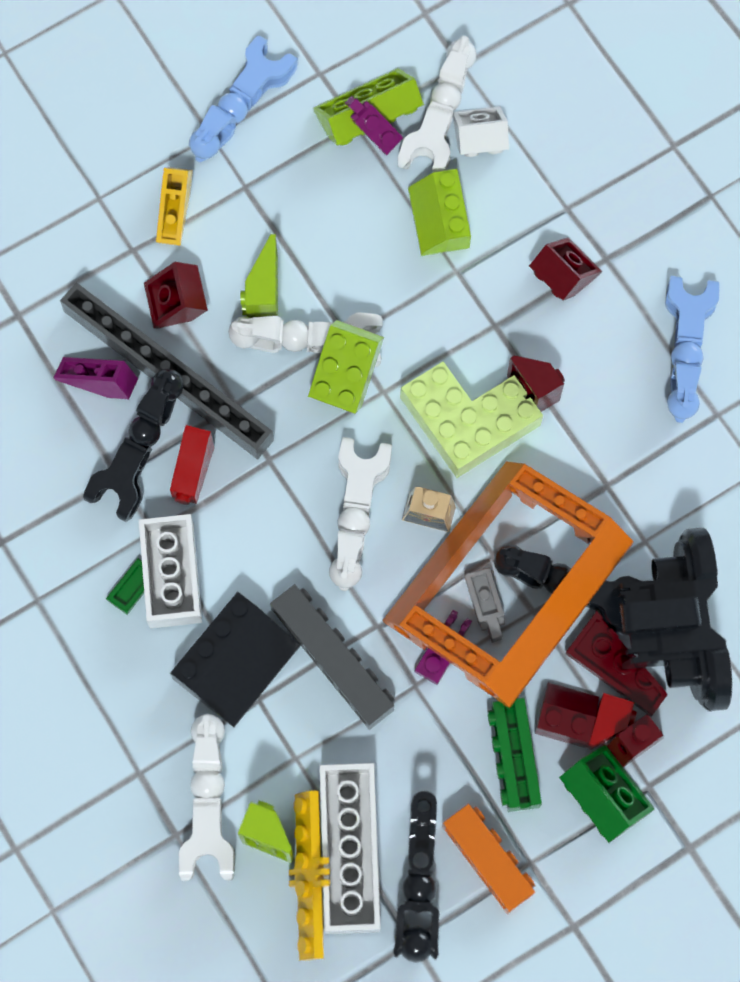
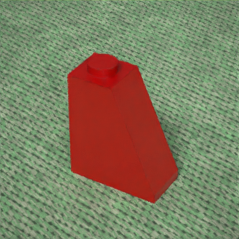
[170,425,214,505]

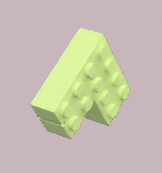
[400,362,543,478]

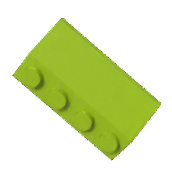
[313,68,424,146]

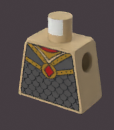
[402,487,456,532]

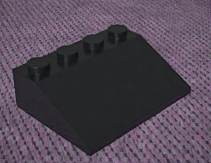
[170,592,300,728]

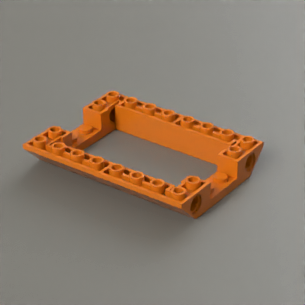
[382,461,634,708]

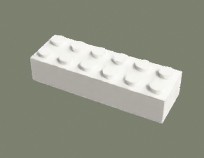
[320,763,380,934]

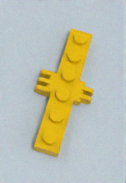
[289,790,330,961]

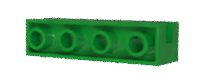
[487,698,542,812]

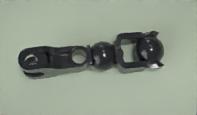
[83,369,184,522]
[494,544,640,635]
[393,791,439,963]

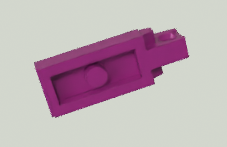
[345,96,403,155]

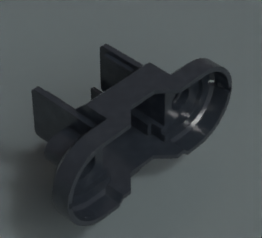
[612,528,732,711]

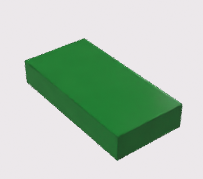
[106,558,144,615]

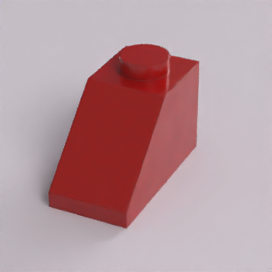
[586,693,637,749]

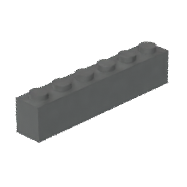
[270,584,395,730]

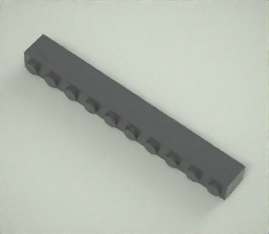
[60,282,274,460]

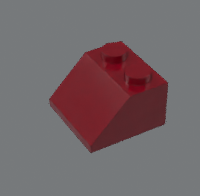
[529,237,602,300]
[144,261,208,329]
[507,355,565,412]
[534,682,599,748]

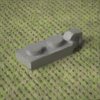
[464,567,505,643]

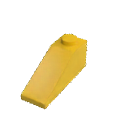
[156,167,193,246]

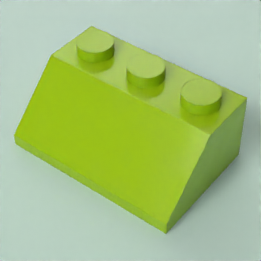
[408,169,471,256]
[238,800,294,863]

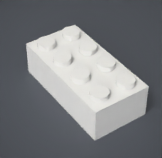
[139,514,202,628]

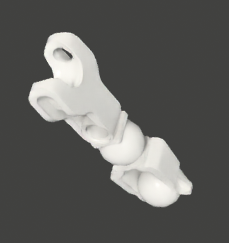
[398,36,477,172]
[228,312,383,368]
[329,437,392,591]
[179,714,235,881]

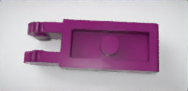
[415,610,472,685]

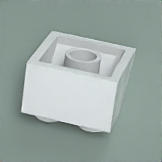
[453,107,509,157]

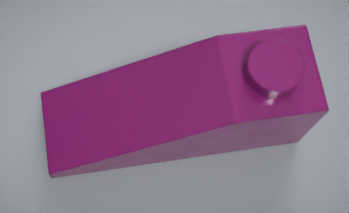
[53,357,138,400]

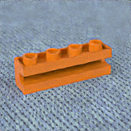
[442,804,535,915]

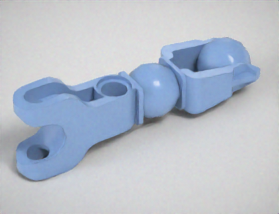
[189,36,298,163]
[665,276,719,423]

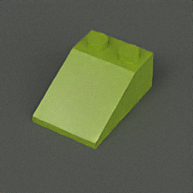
[240,234,278,318]

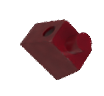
[607,714,664,768]

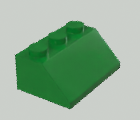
[559,745,655,843]

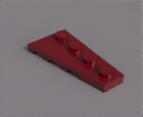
[565,611,668,717]

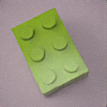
[308,320,384,414]

